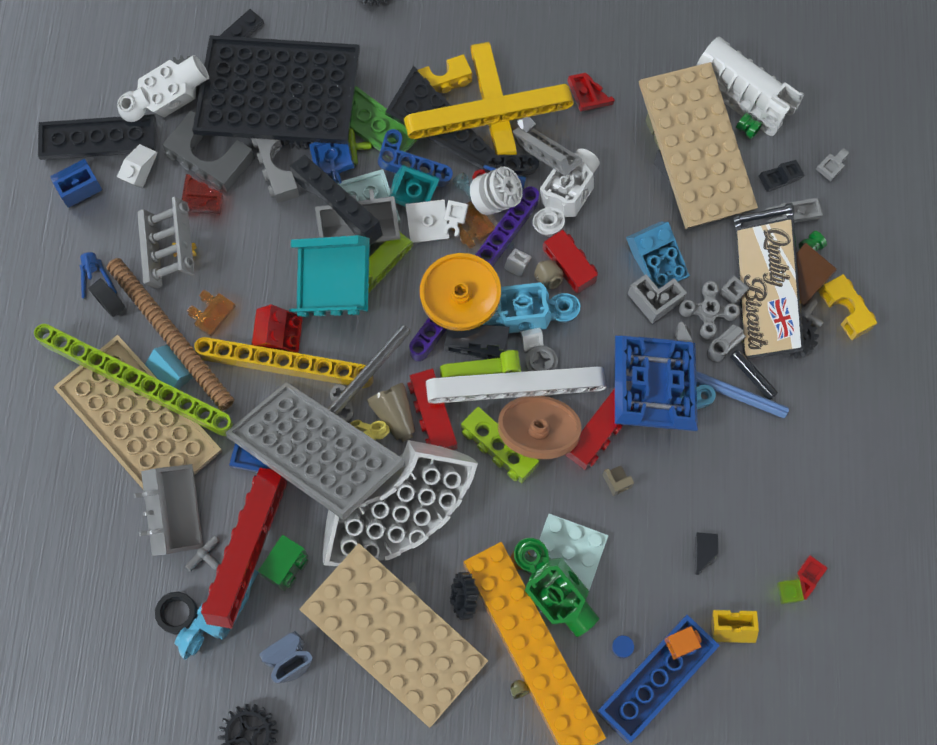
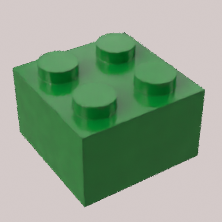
[258,534,309,592]

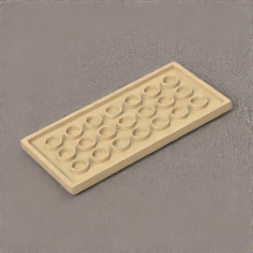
[638,62,758,229]
[54,335,222,489]
[299,543,488,728]

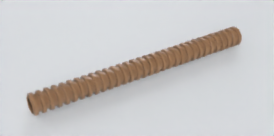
[106,258,235,411]

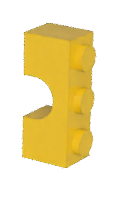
[418,54,472,93]
[819,274,877,340]

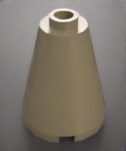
[367,383,416,443]

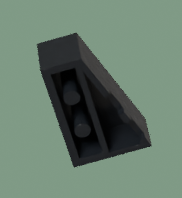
[444,325,510,360]

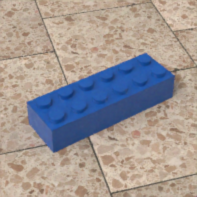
[596,615,720,744]

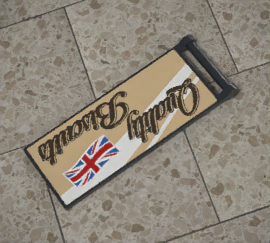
[734,203,804,359]

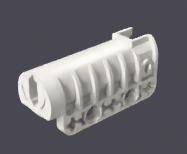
[697,36,804,136]

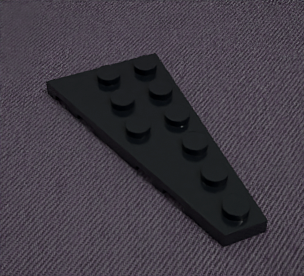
[385,65,495,169]

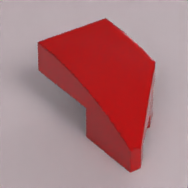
[797,555,828,600]

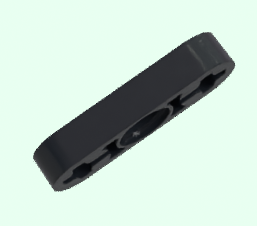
[483,155,539,175]

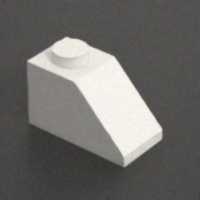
[117,144,158,188]

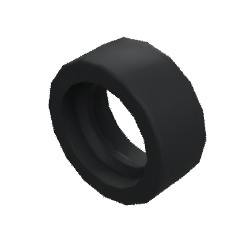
[88,278,125,317]
[155,591,198,635]

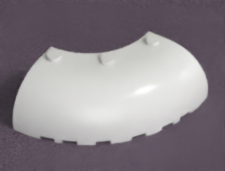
[323,440,478,566]

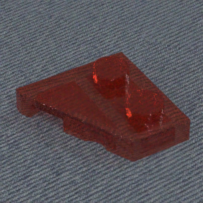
[182,174,223,214]

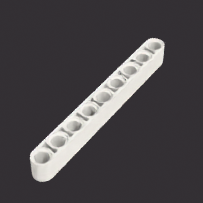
[426,367,607,403]

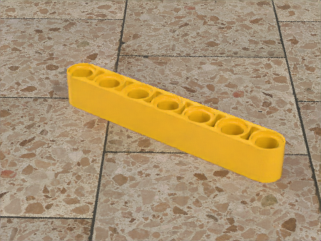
[470,42,517,155]

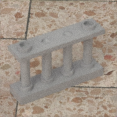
[137,197,194,289]

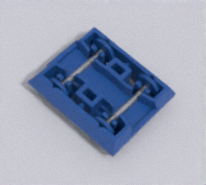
[615,335,698,431]

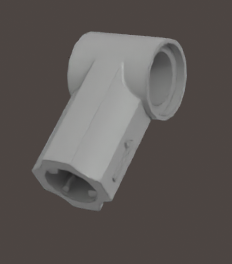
[707,325,746,362]

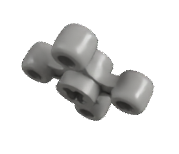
[679,281,740,340]

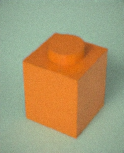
[664,626,702,660]

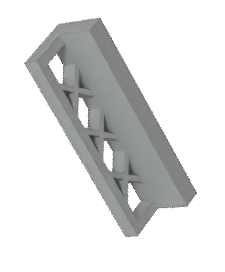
[513,127,583,176]

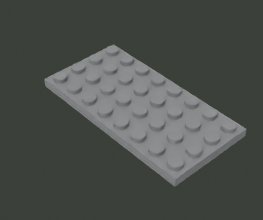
[226,382,404,520]

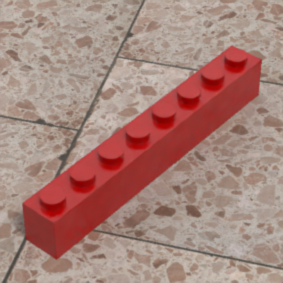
[201,468,287,629]

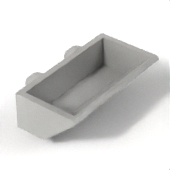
[315,189,400,242]
[134,464,203,556]

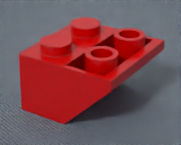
[252,304,303,353]

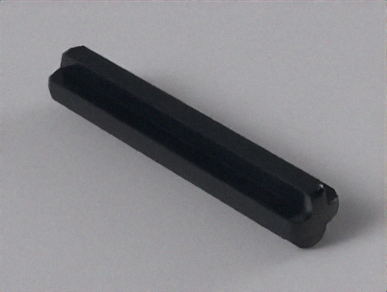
[730,350,778,400]

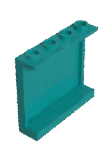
[289,235,370,317]

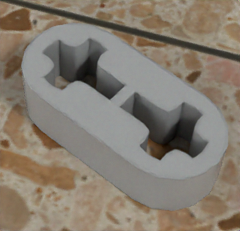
[330,385,354,423]

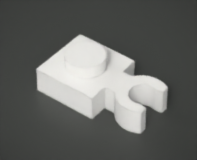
[444,200,468,237]

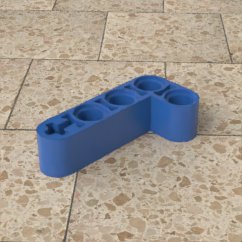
[378,129,453,187]

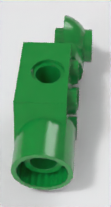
[514,538,599,637]

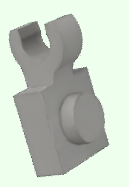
[816,148,849,182]

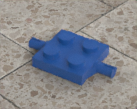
[309,141,355,184]

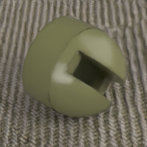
[510,680,529,699]

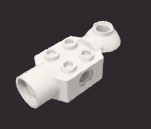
[117,55,209,122]
[533,149,600,237]

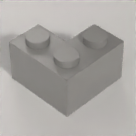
[628,275,687,324]

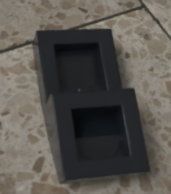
[759,160,805,192]

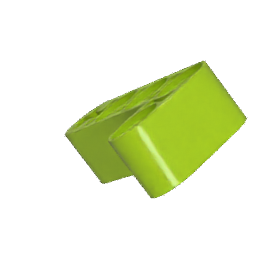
[368,231,413,294]
[439,350,521,378]

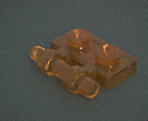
[448,200,495,249]

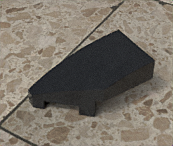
[695,532,718,575]

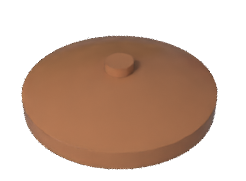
[498,396,581,459]

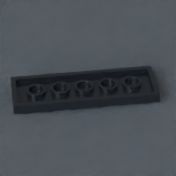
[38,114,156,160]

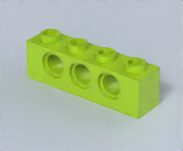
[461,407,539,484]

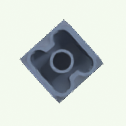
[259,631,313,683]

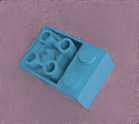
[626,222,690,289]

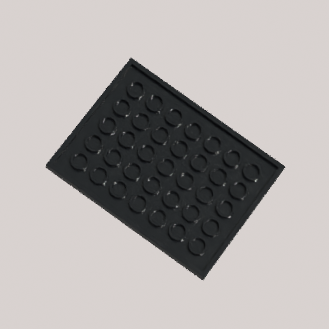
[192,35,360,144]

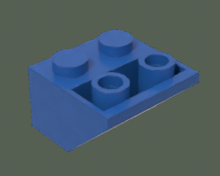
[50,159,103,208]

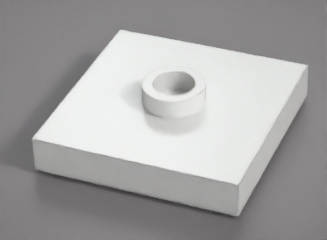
[406,200,449,244]

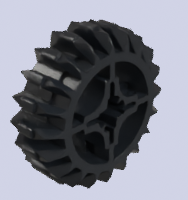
[218,704,279,745]

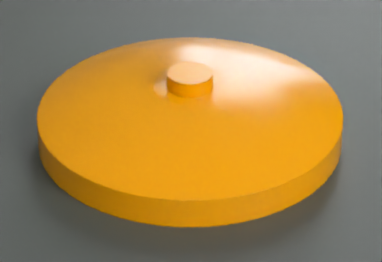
[420,253,501,331]

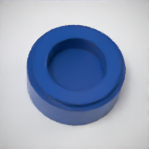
[612,635,634,658]

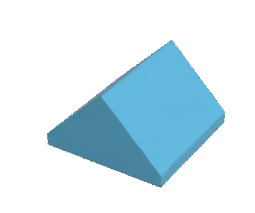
[145,345,193,395]

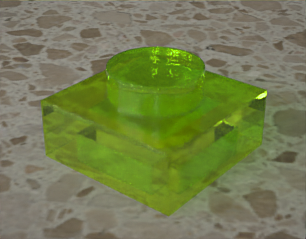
[776,579,804,605]

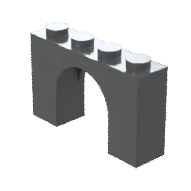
[162,111,255,192]

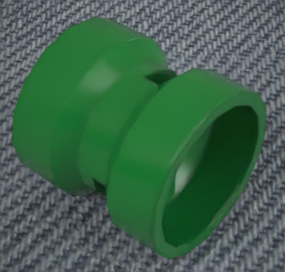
[736,113,763,139]
[798,231,827,252]

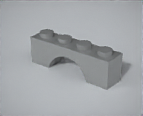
[251,138,299,203]

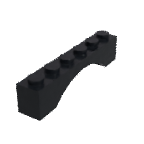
[290,155,383,246]

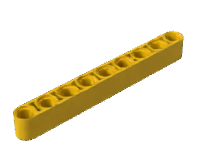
[404,84,574,139]
[194,337,374,388]

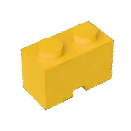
[711,610,759,643]

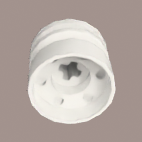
[470,167,522,216]

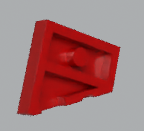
[567,72,615,112]

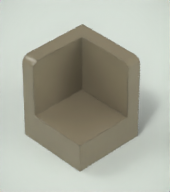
[602,466,634,496]

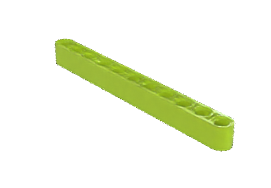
[34,324,234,436]

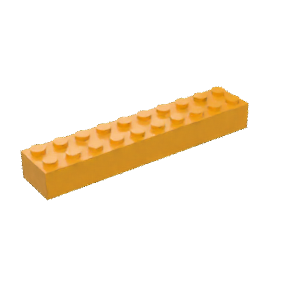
[463,542,606,745]

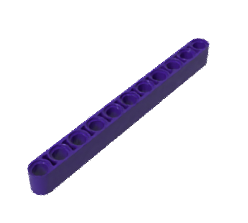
[409,186,539,361]

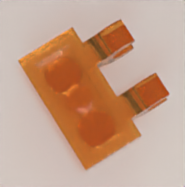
[187,290,236,337]

